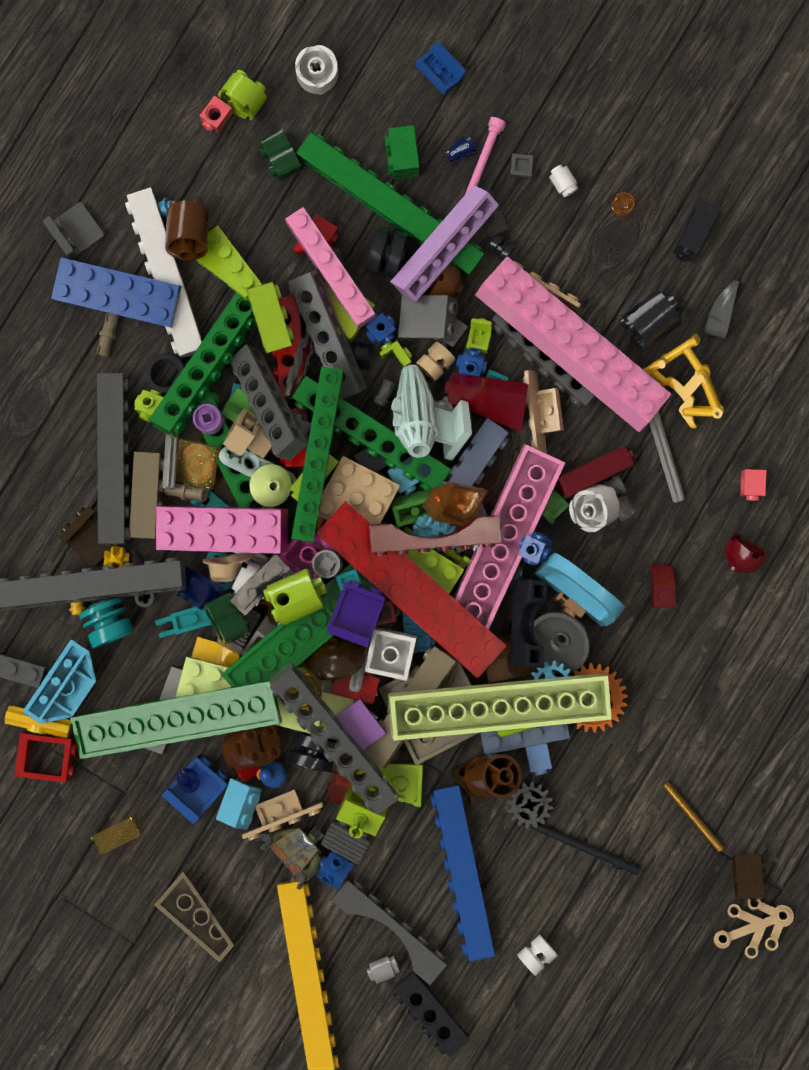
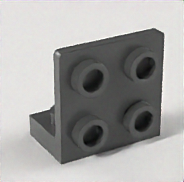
[42,202,105,260]

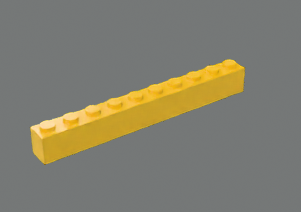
[277,881,339,1070]

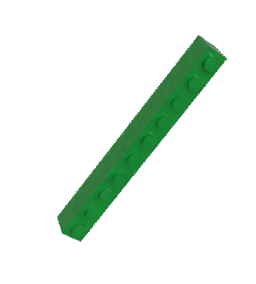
[296,133,484,278]

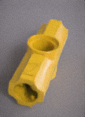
[5,705,72,738]

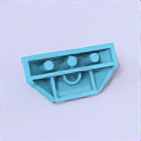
[23,639,96,724]

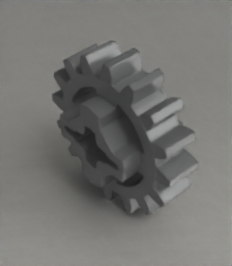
[506,782,553,829]

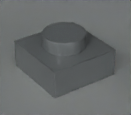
[510,153,533,178]

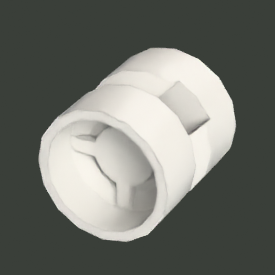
[517,934,558,976]

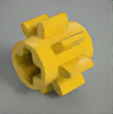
[103,546,130,568]

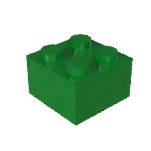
[385,125,419,180]

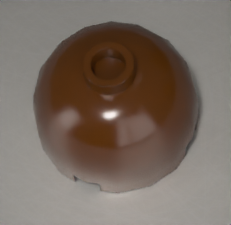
[424,262,463,298]

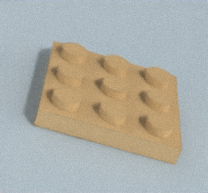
[319,456,400,524]

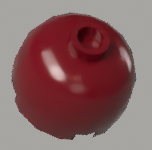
[724,533,768,573]

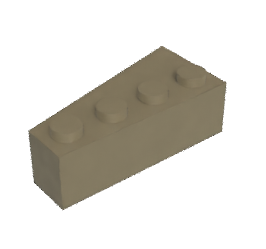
[154,871,234,962]

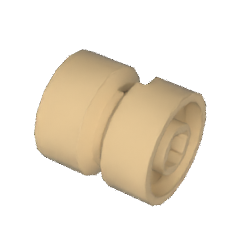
[416,341,456,382]

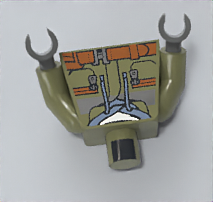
[256,827,324,890]

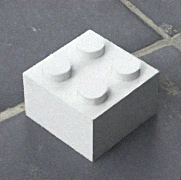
[365,627,417,681]

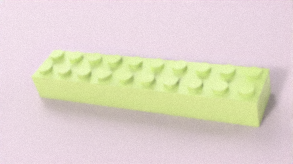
[388,673,612,741]

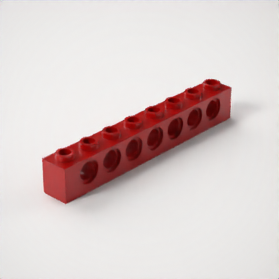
[273,296,309,469]

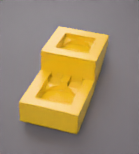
[191,637,239,668]

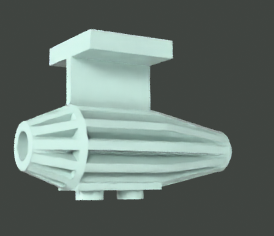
[391,365,472,460]

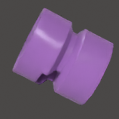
[193,404,224,435]

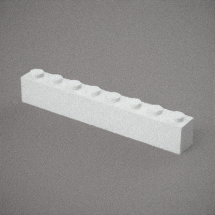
[125,187,202,359]

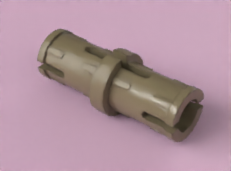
[95,313,119,357]
[164,483,208,502]

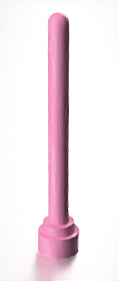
[465,117,506,194]

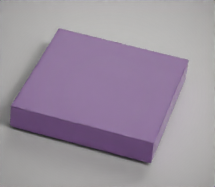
[334,698,386,758]

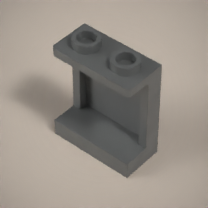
[398,295,458,341]

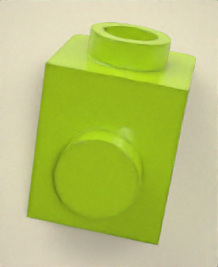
[466,318,492,354]
[380,341,412,367]

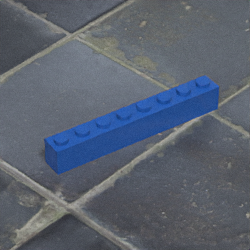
[430,784,495,962]

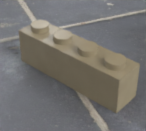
[129,452,164,539]

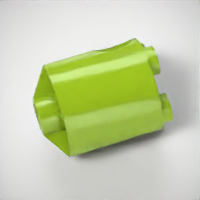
[263,568,327,625]

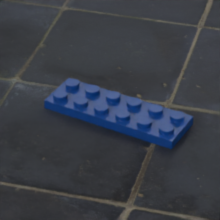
[51,258,182,328]

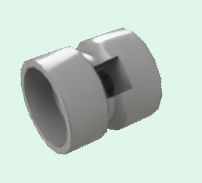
[312,549,343,578]

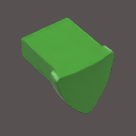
[541,490,569,525]

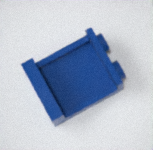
[161,755,229,824]

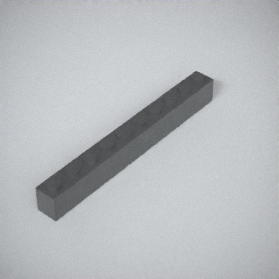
[0,558,187,612]

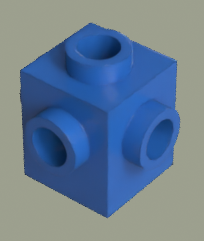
[365,313,396,346]
[456,348,488,377]
[519,532,553,565]
[317,851,354,890]

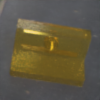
[90,816,141,855]

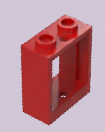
[14,732,77,783]

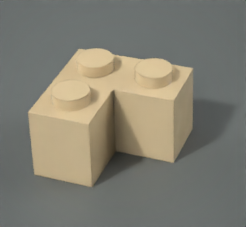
[223,407,272,458]

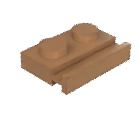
[553,592,586,618]

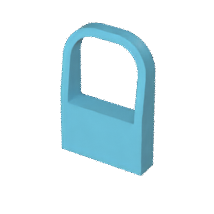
[534,553,625,626]

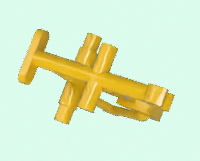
[643,334,724,428]

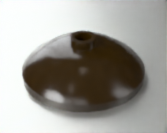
[305,636,369,681]

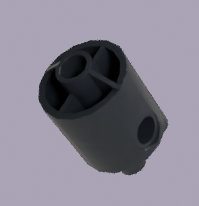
[619,290,682,350]

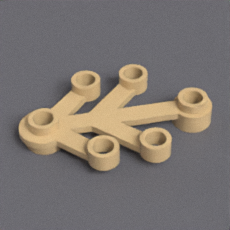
[714,900,794,959]

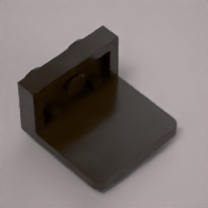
[59,506,115,566]

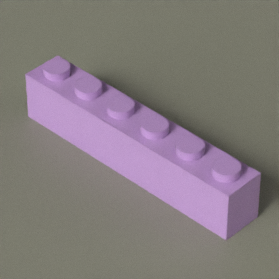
[390,185,499,302]

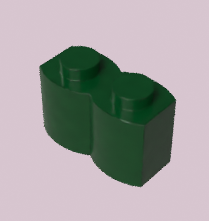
[258,129,302,181]
[204,594,249,646]

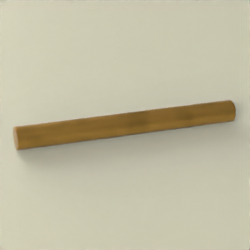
[662,781,724,852]

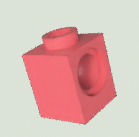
[200,96,233,133]
[740,469,766,501]

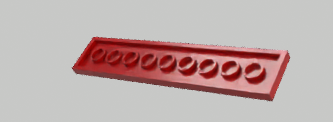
[316,501,506,678]

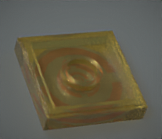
[176,438,220,490]

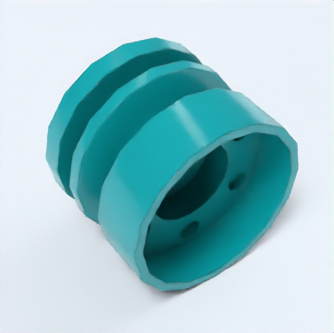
[78,597,134,649]

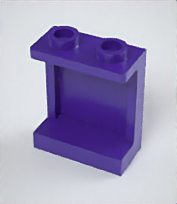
[326,580,386,648]

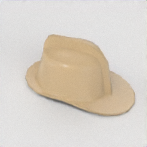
[203,553,254,582]

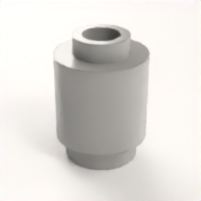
[367,956,400,984]

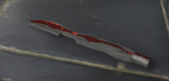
[284,311,321,400]

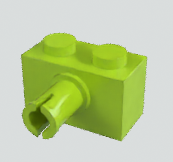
[336,788,388,838]

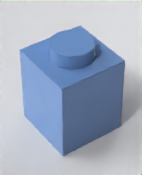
[525,743,552,775]

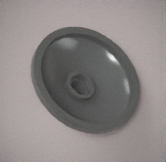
[534,612,590,674]

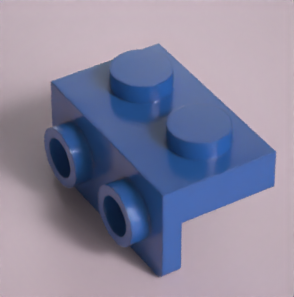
[414,41,466,95]

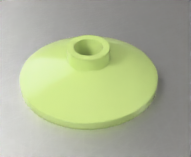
[250,464,291,507]

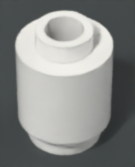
[549,165,579,198]

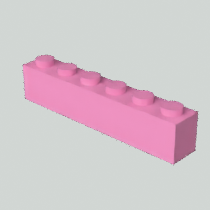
[285,207,375,329]

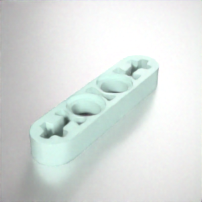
[219,446,296,489]

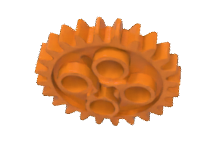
[569,663,628,733]

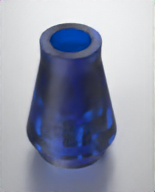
[445,135,477,162]

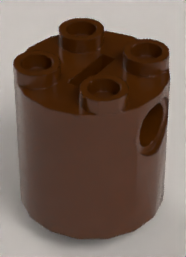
[165,199,209,261]
[222,725,281,770]
[463,754,522,798]

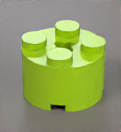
[218,70,267,120]

